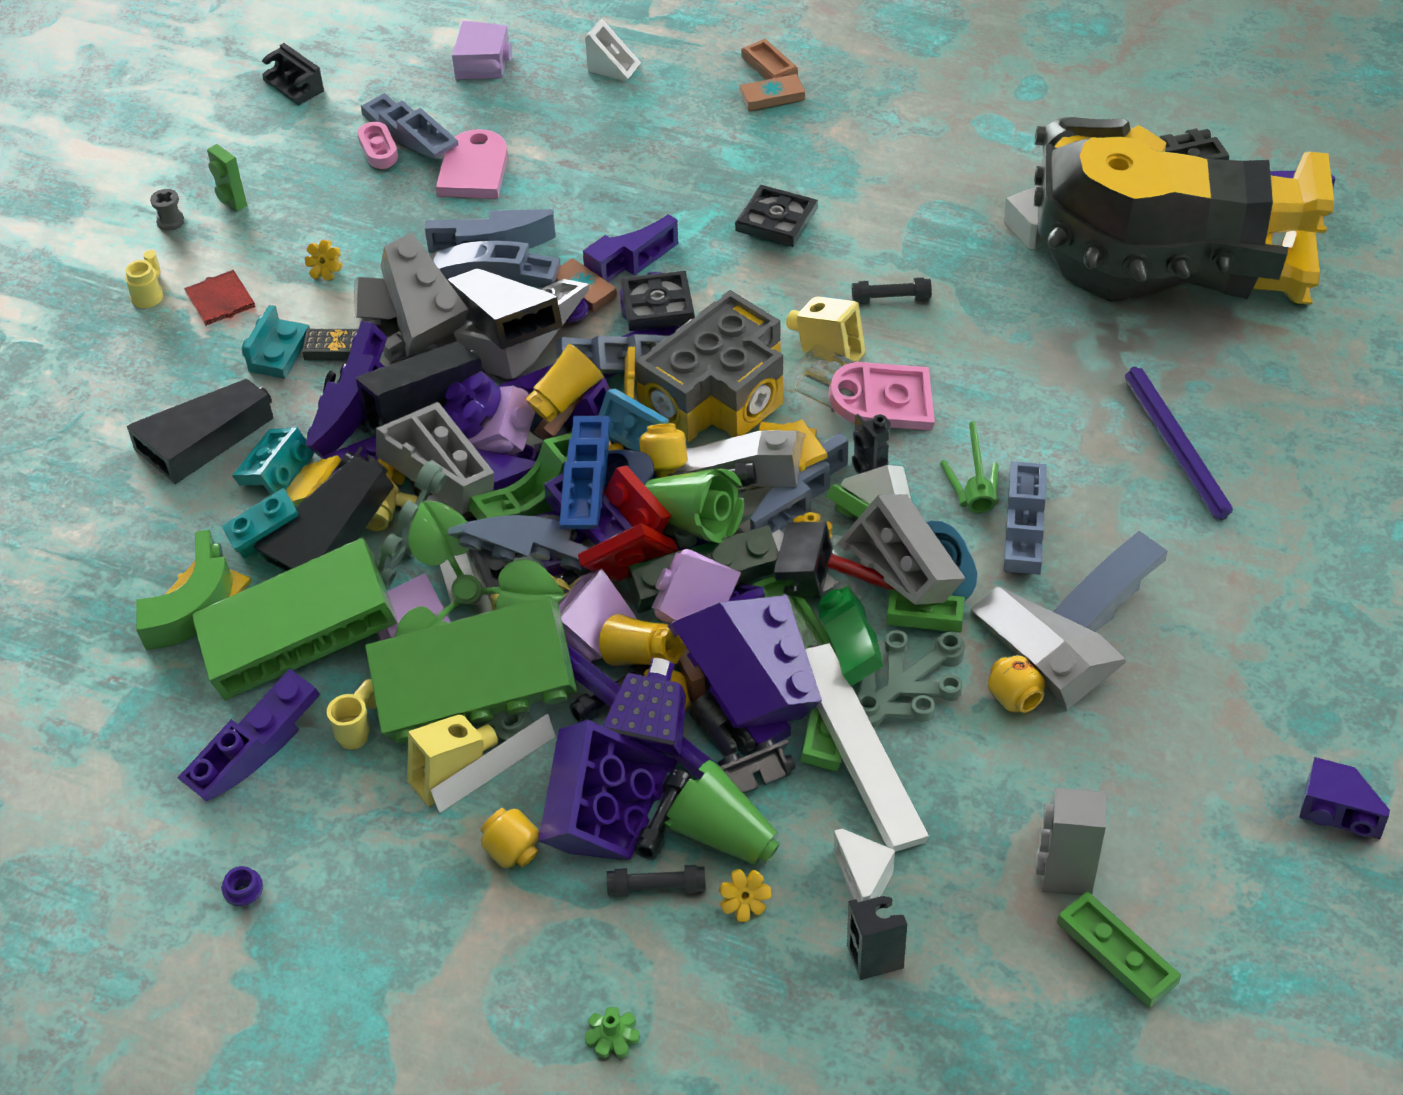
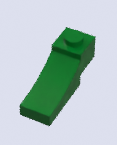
[817,585,883,686]

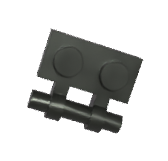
[1160,128,1230,160]

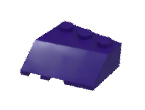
[668,595,822,728]
[538,720,677,860]

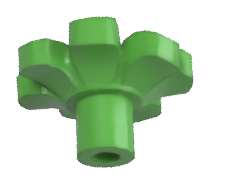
[585,1007,640,1059]

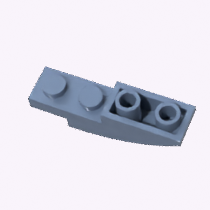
[425,209,556,253]
[433,241,560,288]
[447,515,589,572]

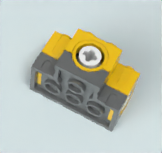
[635,290,783,443]

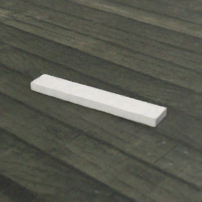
[805,643,929,852]

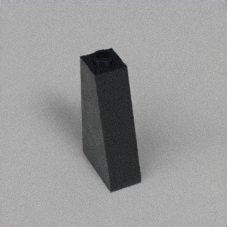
[448,268,563,350]
[356,341,482,435]
[127,378,274,484]
[253,456,394,572]

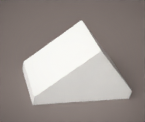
[585,19,641,81]
[1004,186,1039,249]
[841,465,912,504]
[834,829,895,902]

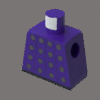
[603,658,686,756]

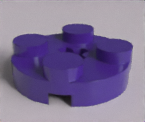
[444,372,501,439]

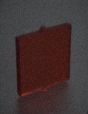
[184,270,255,326]

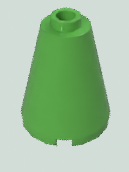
[645,468,744,543]
[664,760,780,866]

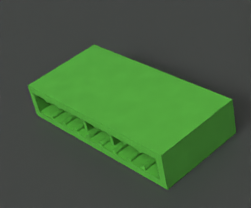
[192,538,398,700]
[365,596,577,743]

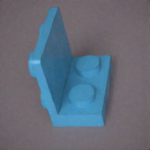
[598,388,688,452]

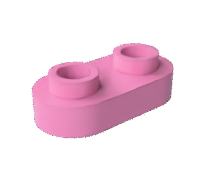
[358,122,398,169]

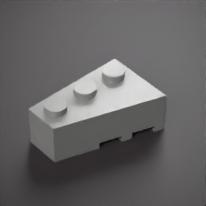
[380,232,468,357]
[376,402,494,514]
[837,494,966,605]
[1035,787,1106,895]

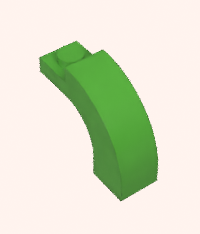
[468,433,572,520]
[136,530,233,650]

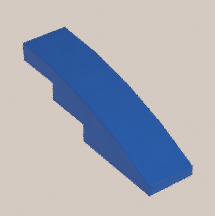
[560,416,611,529]

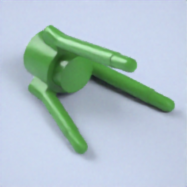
[940,421,999,514]

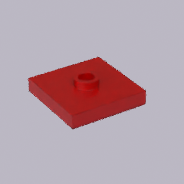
[578,523,678,583]

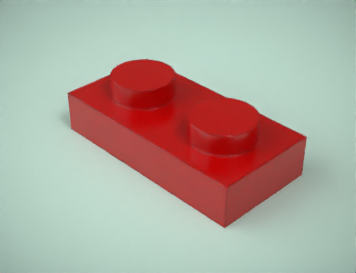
[604,465,672,534]

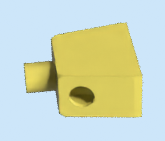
[786,297,866,368]
[407,715,498,807]

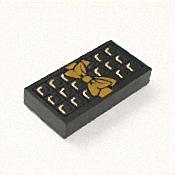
[302,329,358,360]

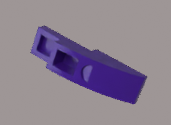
[305,321,388,458]
[177,669,321,801]

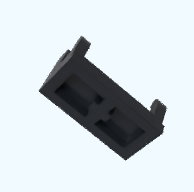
[262,43,324,106]
[774,521,833,599]
[847,896,908,980]

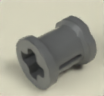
[150,189,184,231]

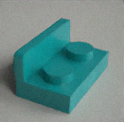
[242,305,310,379]
[232,427,314,495]
[221,488,299,558]

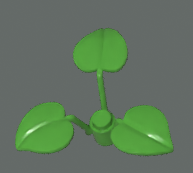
[395,501,564,637]

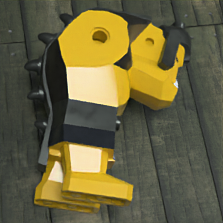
[1034,117,1334,305]

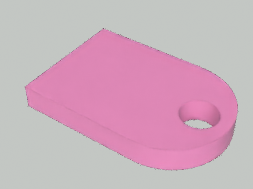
[436,129,508,199]
[828,362,935,430]

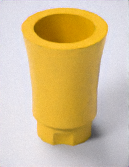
[525,344,604,423]
[599,614,686,667]

